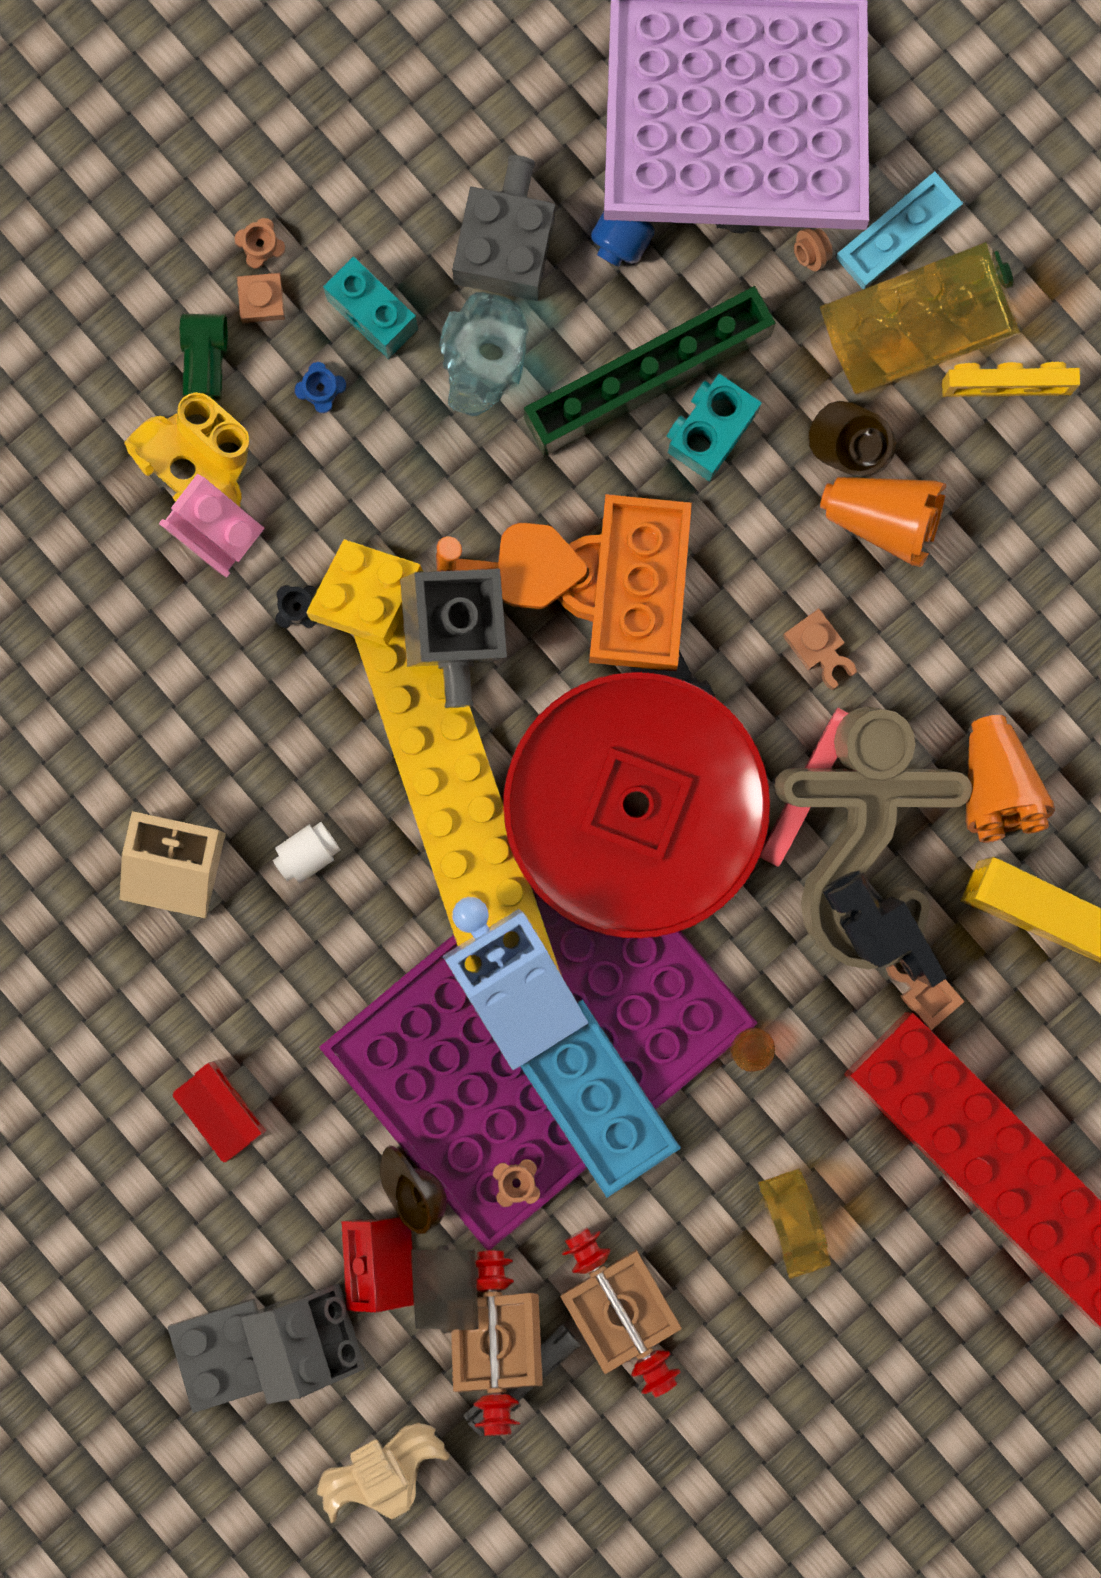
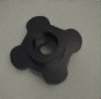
[275,585,318,628]

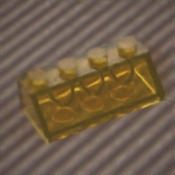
[820,242,1021,395]

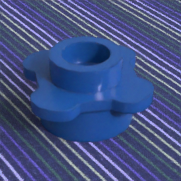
[295,362,346,413]

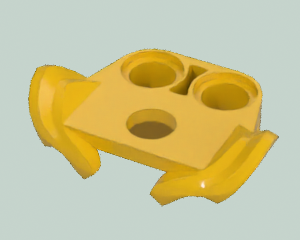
[124,392,249,507]

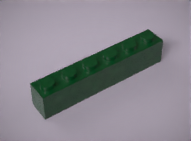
[524,286,776,457]

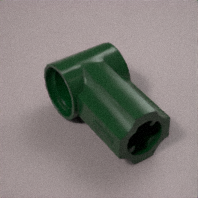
[180,313,228,400]

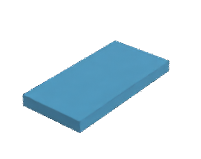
[520,1000,681,1198]

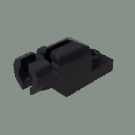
[823,870,947,988]

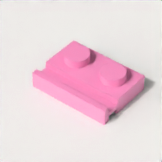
[159,474,265,578]

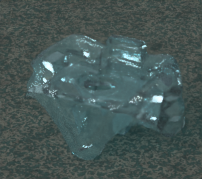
[439,292,529,416]

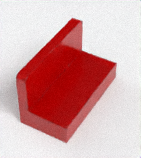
[172,1061,266,1162]
[341,1217,415,1313]

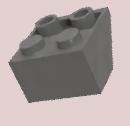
[241,1283,366,1404]

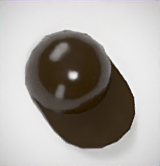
[809,401,897,477]
[380,1145,447,1234]

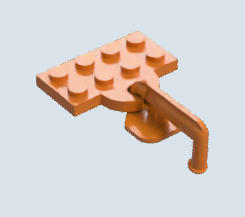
[436,494,692,671]

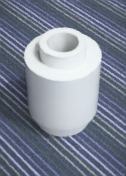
[273,822,341,884]

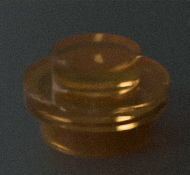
[731,1028,775,1072]

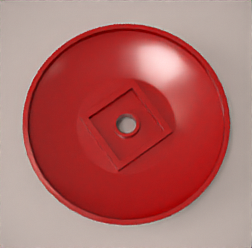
[503,672,770,938]

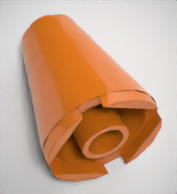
[820,477,946,567]

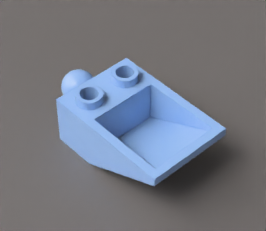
[443,897,588,1070]

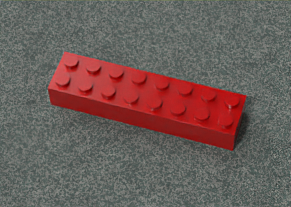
[844,1012,1101,1329]

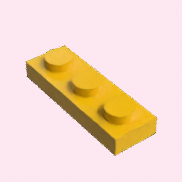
[942,362,1080,397]

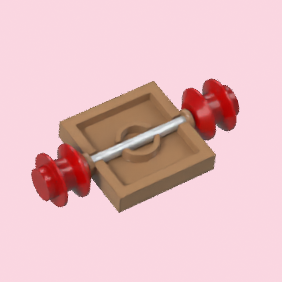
[560,1227,682,1397]
[450,1250,543,1436]

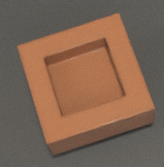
[237,273,285,323]

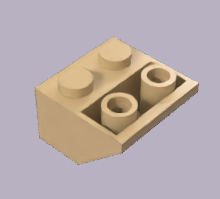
[120,811,226,918]

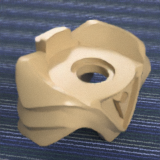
[317,1423,451,1523]

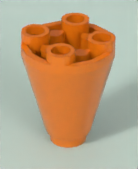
[966,715,1055,843]

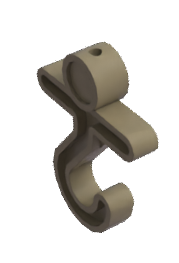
[774,706,972,970]

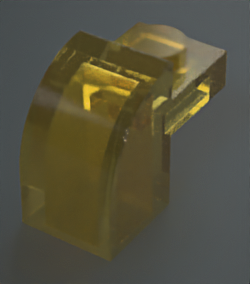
[758,1168,831,1279]

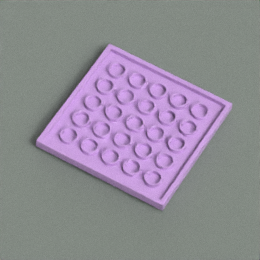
[604,0,869,230]

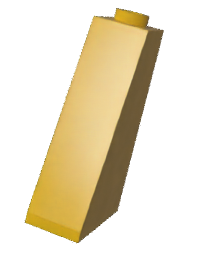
[960,857,1101,963]

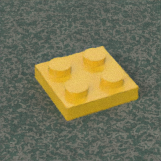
[306,539,424,646]

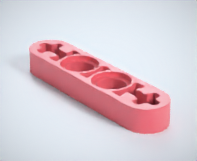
[760,707,849,867]

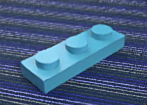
[836,171,963,290]

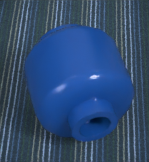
[591,211,655,267]

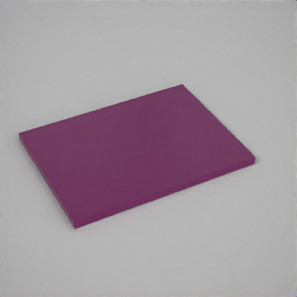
[319,887,758,1251]

